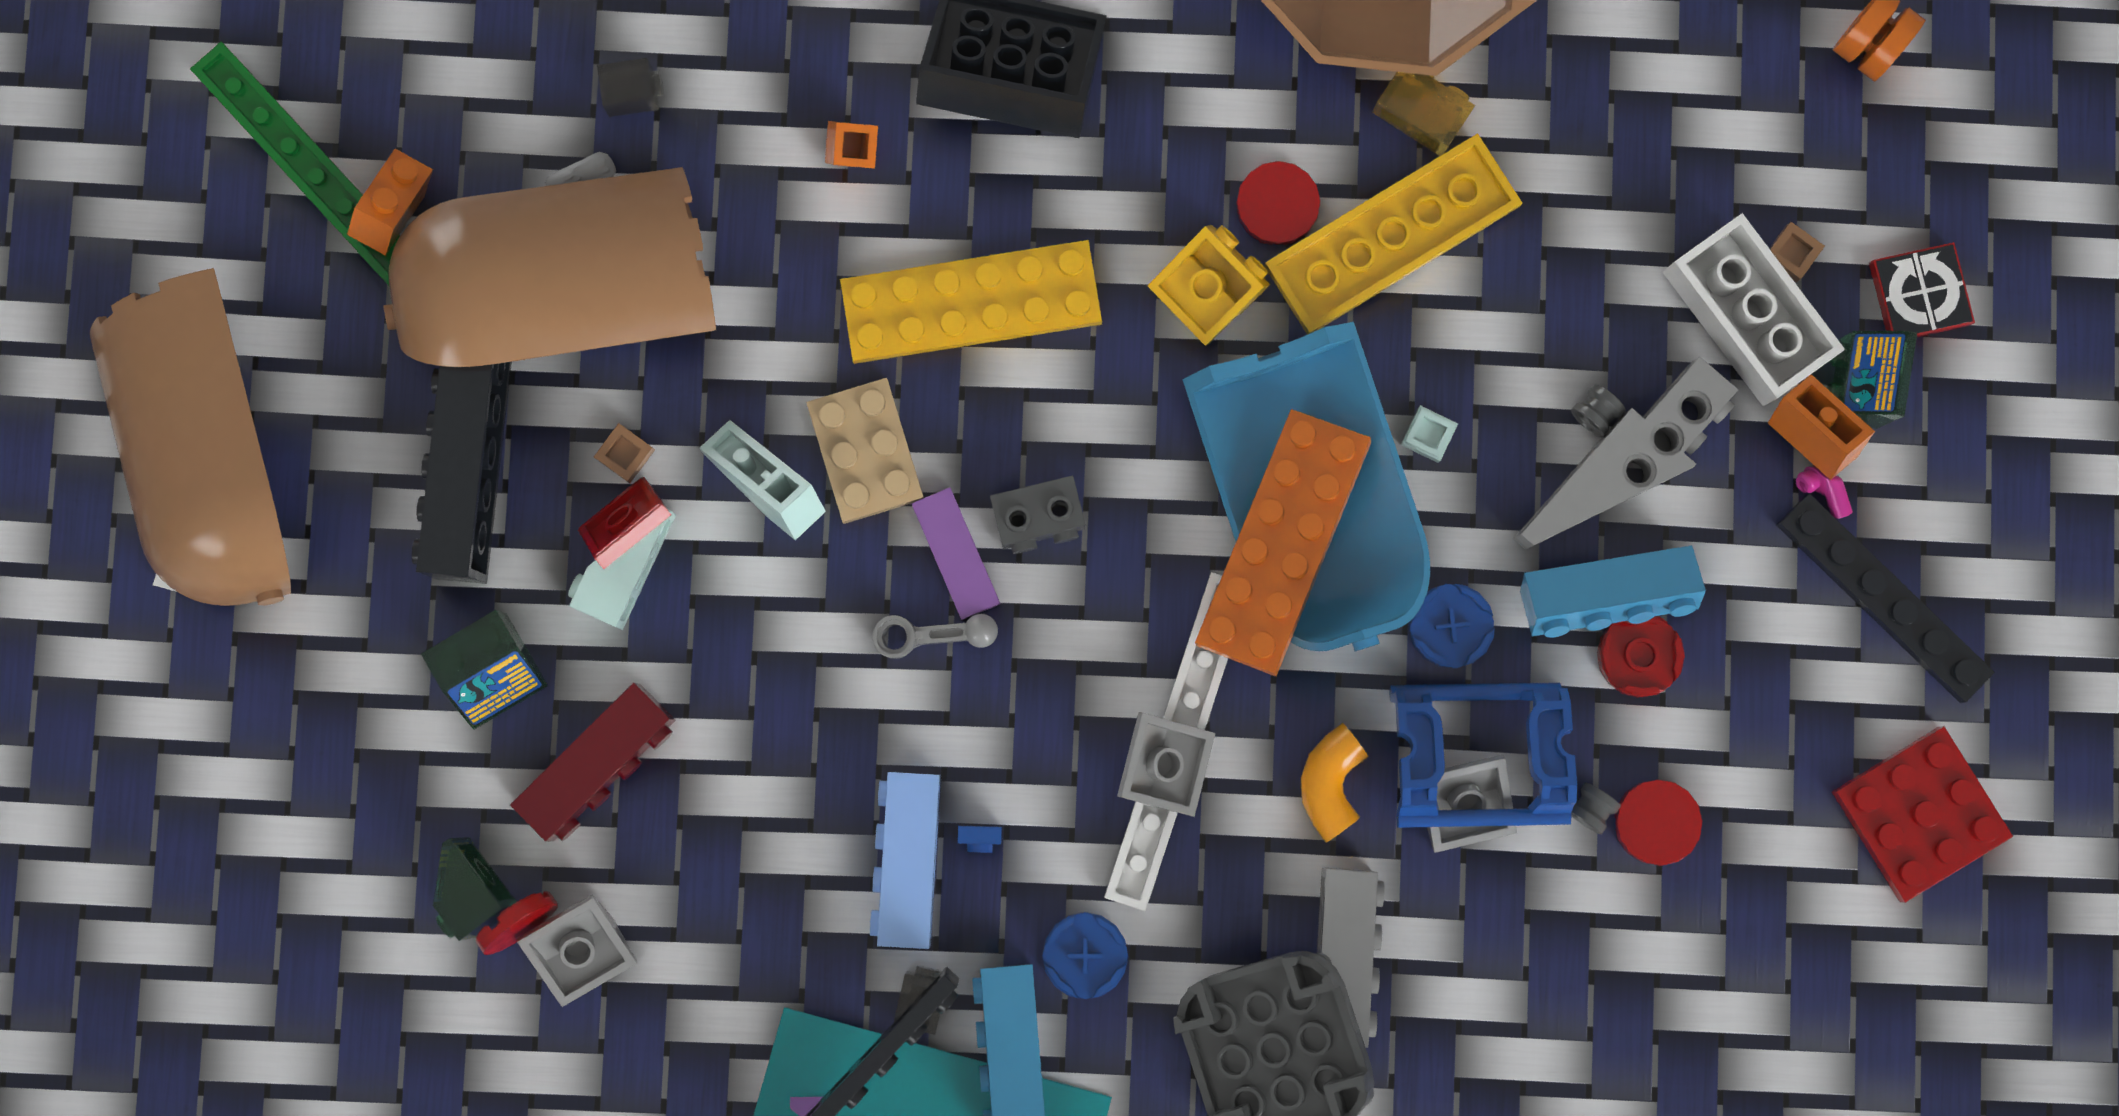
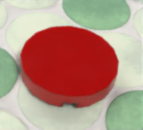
[1236,161,1320,245]
[1597,616,1685,698]
[1615,780,1703,866]
[476,891,558,955]

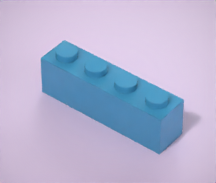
[1520,545,1706,638]
[972,964,1045,1116]

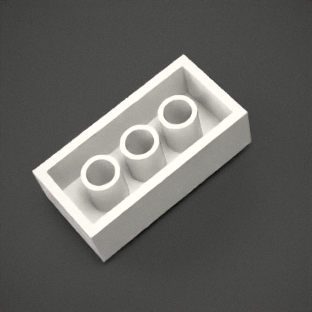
[1663,213,1845,406]

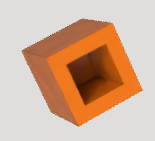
[825,121,878,169]

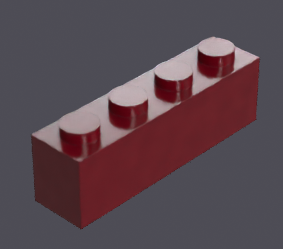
[510,683,676,842]

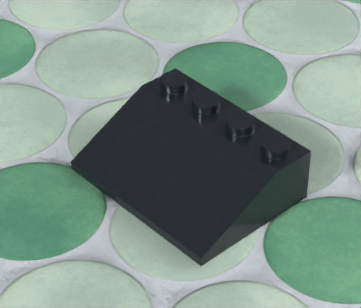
[916,0,1107,139]

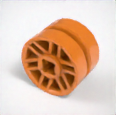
[1833,0,1926,82]

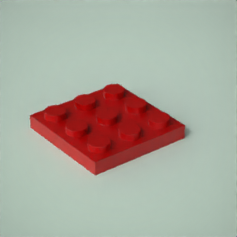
[1832,726,2013,903]

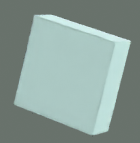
[1400,405,1458,463]

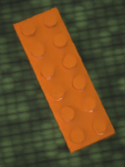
[1195,409,1372,676]

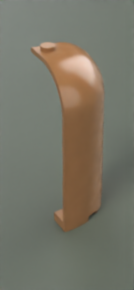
[383,167,716,367]
[90,268,291,606]

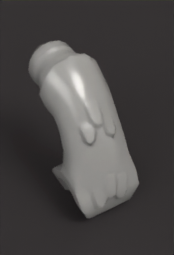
[545,152,616,186]

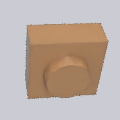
[1769,222,1825,282]
[594,423,655,483]

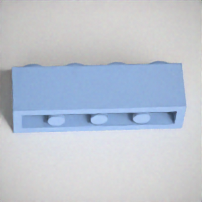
[870,772,941,949]

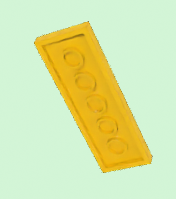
[1264,133,1522,335]
[840,240,1102,364]

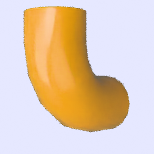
[1301,723,1369,843]

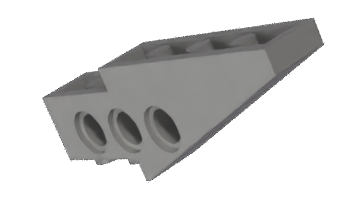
[1513,357,1738,549]

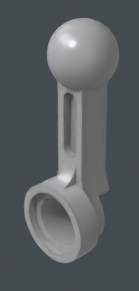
[873,614,998,659]

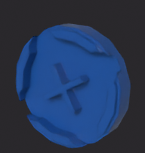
[1409,584,1495,668]
[1042,912,1128,999]

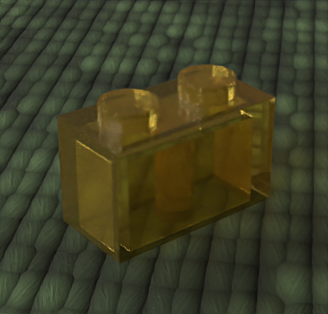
[1372,72,1475,156]

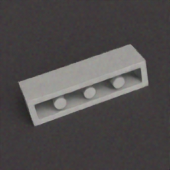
[1317,868,1385,1048]

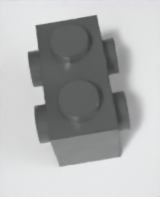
[990,475,1086,554]

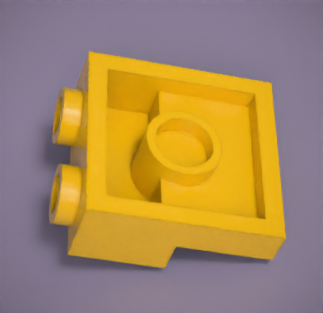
[1147,225,1270,346]

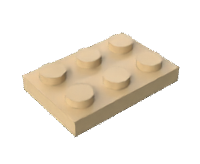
[806,378,924,524]

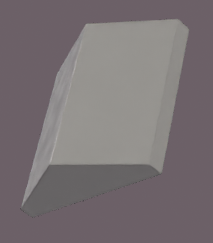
[1117,712,1216,817]
[1427,754,1517,853]
[517,894,637,1007]

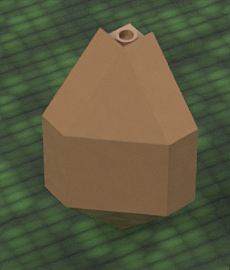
[1261,0,1537,76]

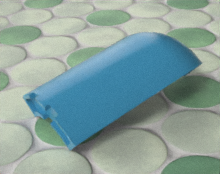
[1182,322,1430,652]

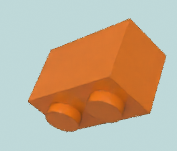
[347,149,433,256]
[1768,375,1875,480]

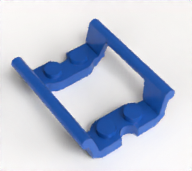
[1389,682,1577,828]

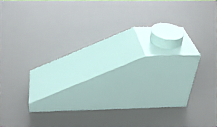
[700,420,826,540]
[568,509,676,630]

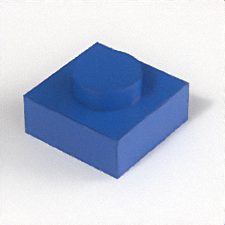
[958,826,1002,853]

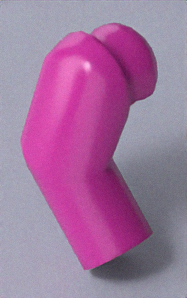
[1796,466,1853,519]

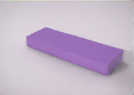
[911,487,1000,621]

